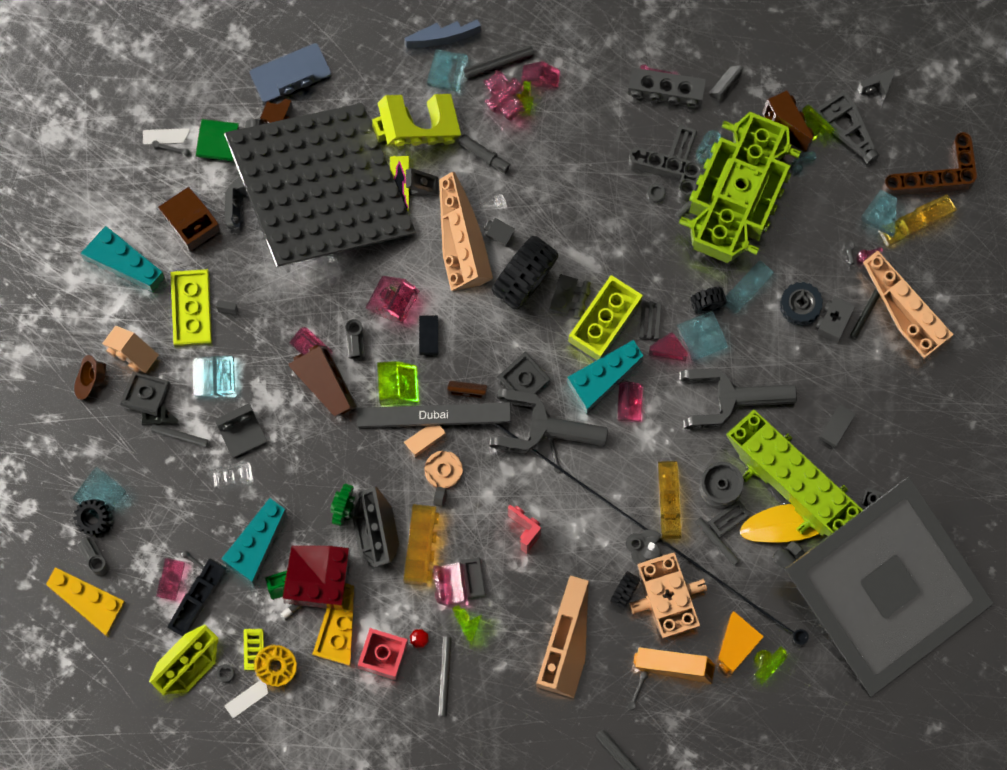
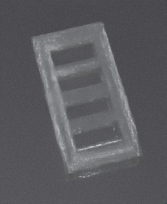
[209,461,253,489]

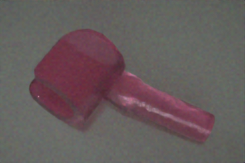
[857,247,882,263]

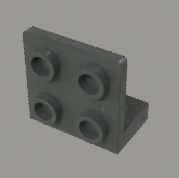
[214,403,267,458]

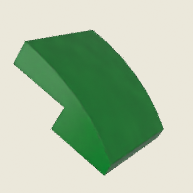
[196,119,239,161]

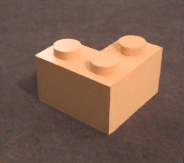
[102,326,159,373]

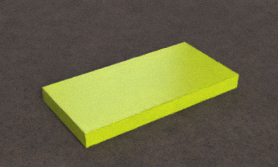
[170,269,212,346]

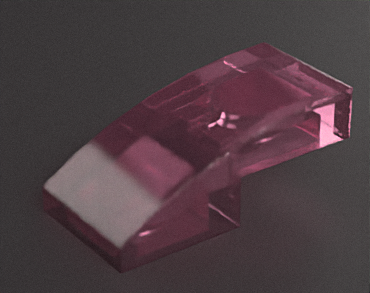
[156,558,185,601]

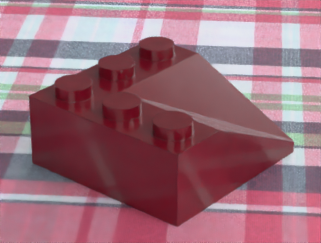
[283,545,350,610]

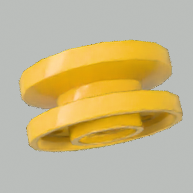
[254,645,297,687]

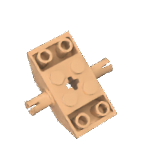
[629,552,707,638]

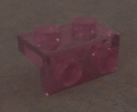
[432,563,467,606]

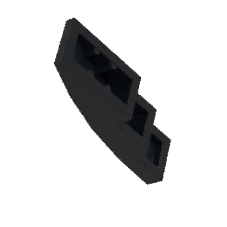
[167,558,227,636]

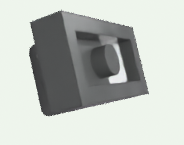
[857,68,895,100]
[406,168,438,196]

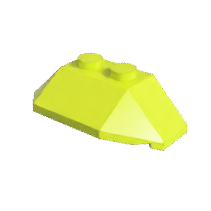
[149,624,219,695]

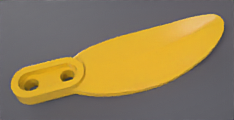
[740,504,820,543]

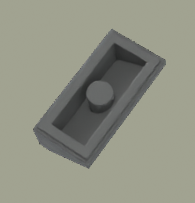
[709,65,743,101]

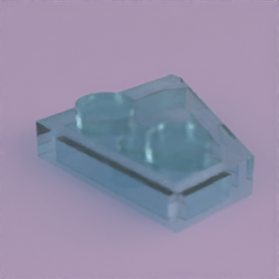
[861,189,897,237]

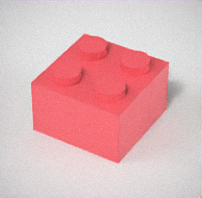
[358,628,408,680]

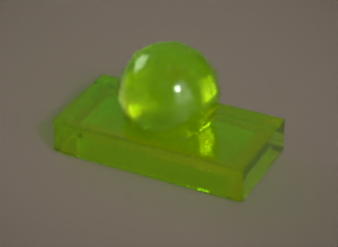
[802,104,834,140]
[754,646,787,684]

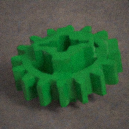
[330,483,355,526]

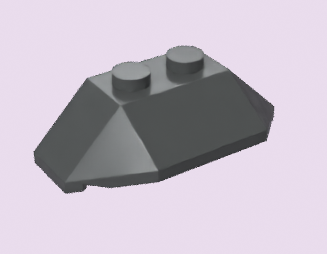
[352,487,399,567]

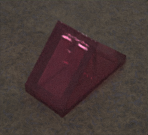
[521,61,560,89]
[648,332,688,362]

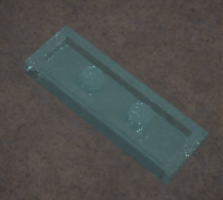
[726,260,774,314]

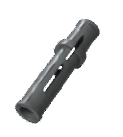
[458,134,511,174]

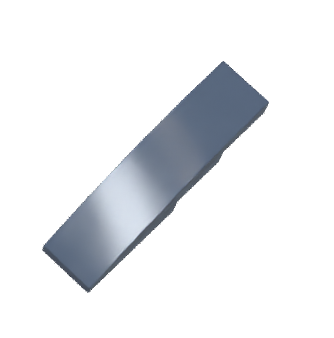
[404,19,481,48]

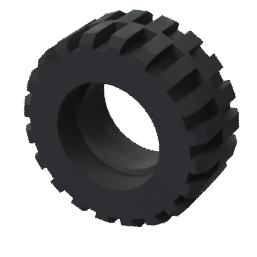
[491,236,559,310]

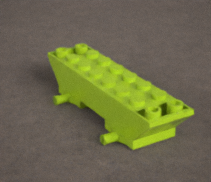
[726,409,863,536]

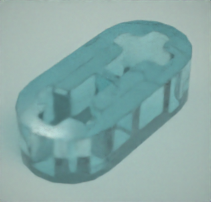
[695,130,721,165]

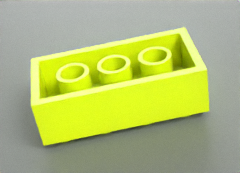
[568,275,643,360]

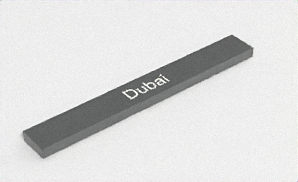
[357,403,511,428]

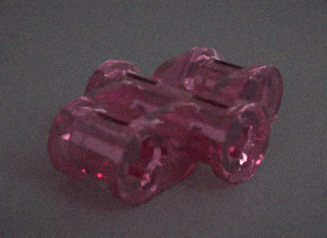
[483,69,525,122]

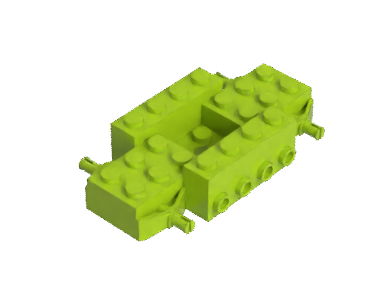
[679,112,801,263]

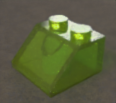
[377,361,418,405]

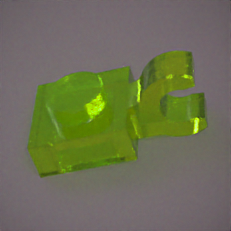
[512,81,534,116]

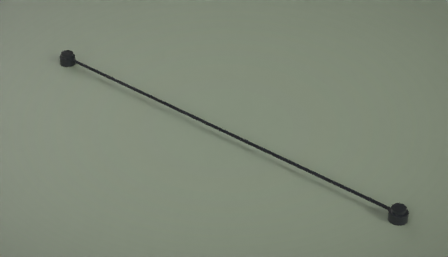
[493,423,809,646]

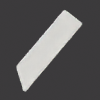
[143,128,190,144]
[225,680,268,718]

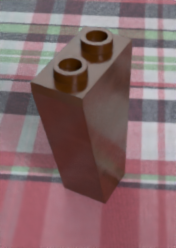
[288,344,357,416]

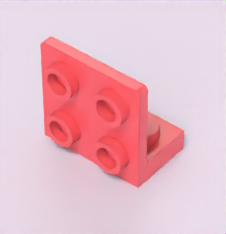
[508,505,541,554]

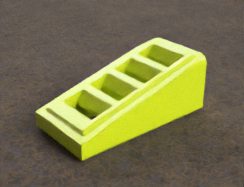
[244,629,264,670]

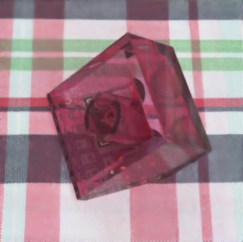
[365,276,420,323]

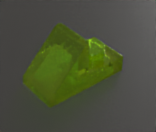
[452,604,482,645]

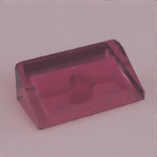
[289,327,333,355]
[617,381,643,422]

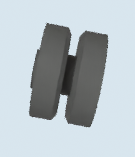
[699,462,744,509]

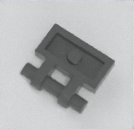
[549,274,591,318]

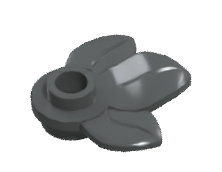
[626,529,662,564]

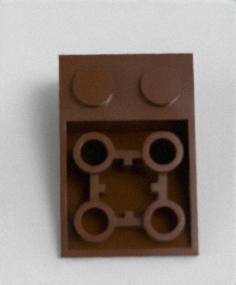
[762,91,814,153]
[158,187,221,252]

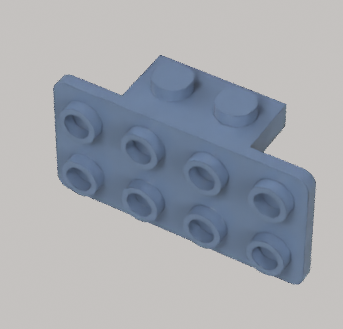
[250,43,331,103]

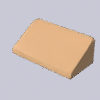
[404,425,446,458]

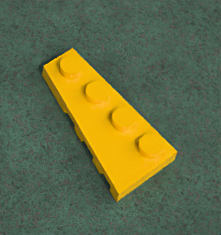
[46,567,125,637]
[312,583,355,666]

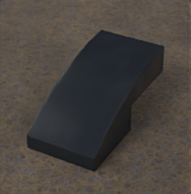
[419,315,438,355]

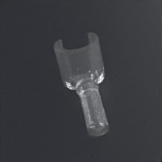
[479,194,507,208]

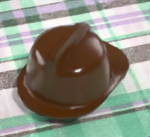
[74,355,106,400]

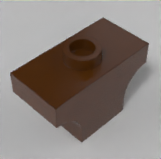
[260,98,293,124]

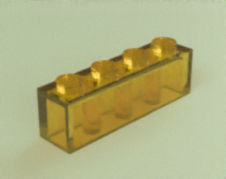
[403,504,440,586]

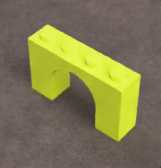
[378,94,461,146]

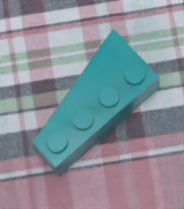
[80,226,165,293]
[567,340,643,415]
[221,498,287,586]

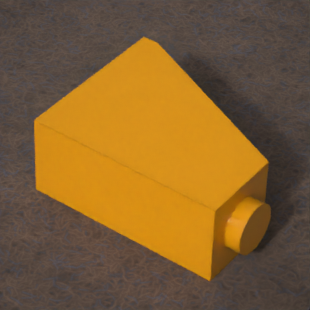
[717,611,764,675]

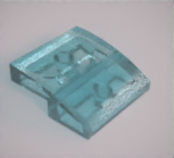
[677,311,728,361]
[193,356,235,398]
[73,467,127,520]

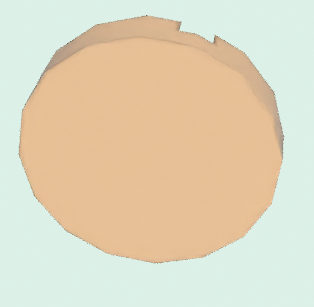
[424,451,463,489]

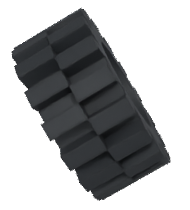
[690,286,727,314]
[73,499,112,535]
[610,571,641,609]

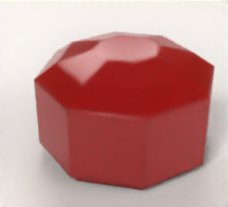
[410,629,429,649]

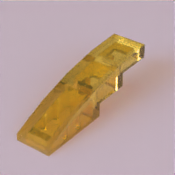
[878,194,956,247]
[658,461,681,539]

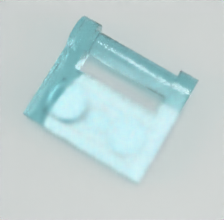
[427,49,468,92]

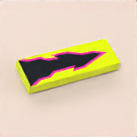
[390,156,409,211]

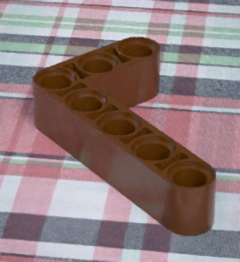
[883,132,977,196]

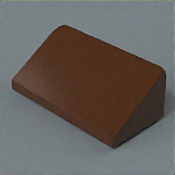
[447,381,487,399]

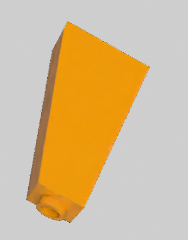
[634,648,715,684]

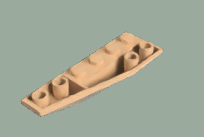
[439,172,493,291]
[863,251,953,359]
[536,575,589,698]

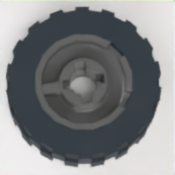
[780,282,823,326]

